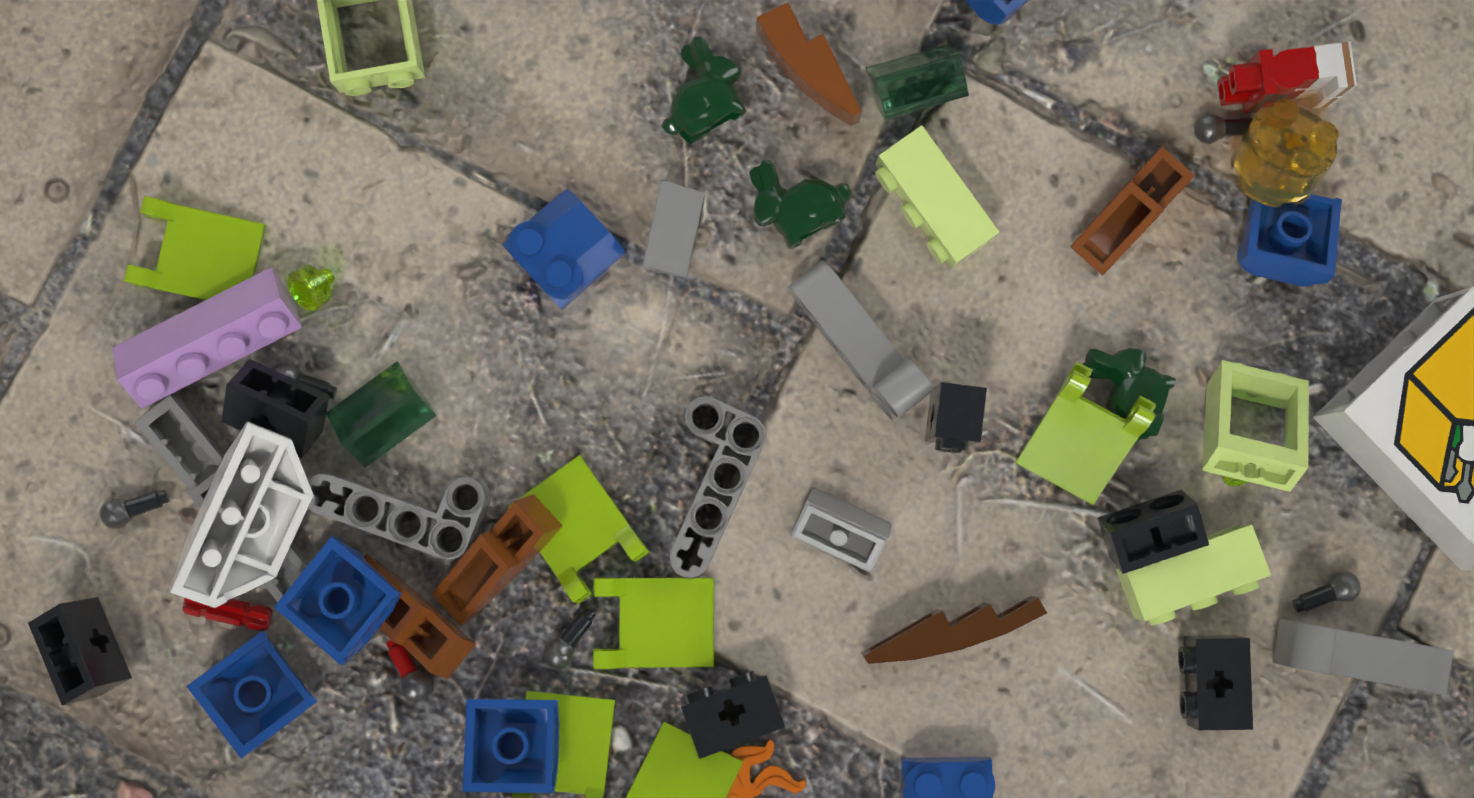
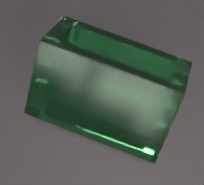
[865,44,969,120]
[326,361,437,468]

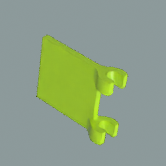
[124,196,266,300]
[1016,361,1156,505]
[508,455,650,604]
[593,577,714,669]
[512,691,615,798]
[626,722,743,798]

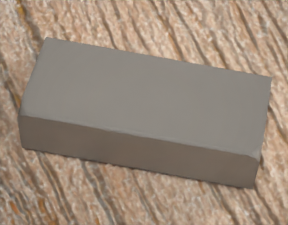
[643,180,705,278]
[791,488,892,573]

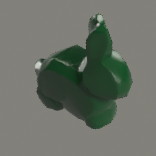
[661,36,747,144]
[749,160,851,249]
[1083,348,1176,447]

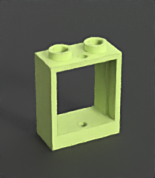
[317,0,425,96]
[1202,360,1309,492]

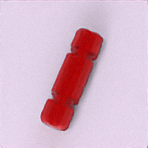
[182,598,273,631]

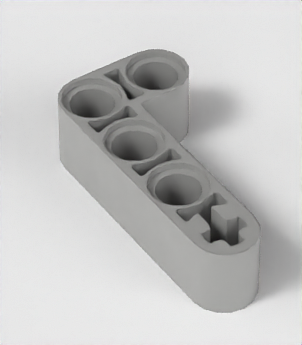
[787,260,934,421]
[670,396,766,578]
[308,473,491,560]
[1273,619,1454,695]

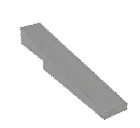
[134,393,309,602]

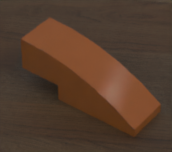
[756,3,862,126]
[1070,146,1195,276]
[432,494,562,626]
[364,554,476,679]

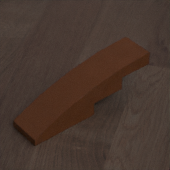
[861,596,1047,664]

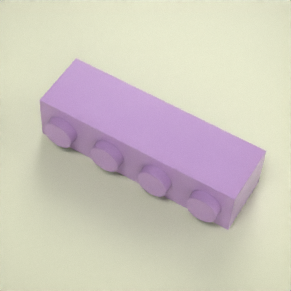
[112,267,302,408]

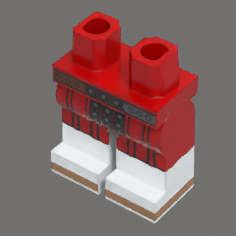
[1217,41,1357,114]

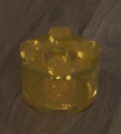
[1231,99,1339,207]

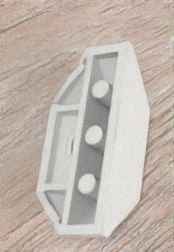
[170,421,314,608]

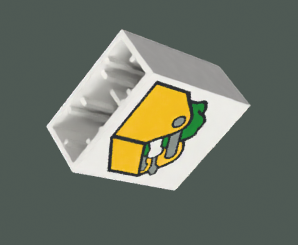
[1313,286,1474,571]

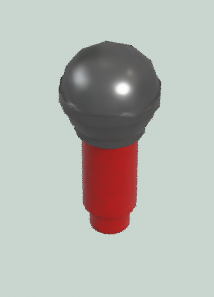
[386,640,432,702]

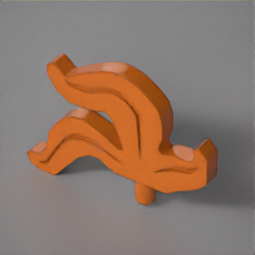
[726,739,806,798]

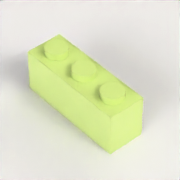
[875,125,1000,269]
[1116,524,1271,625]

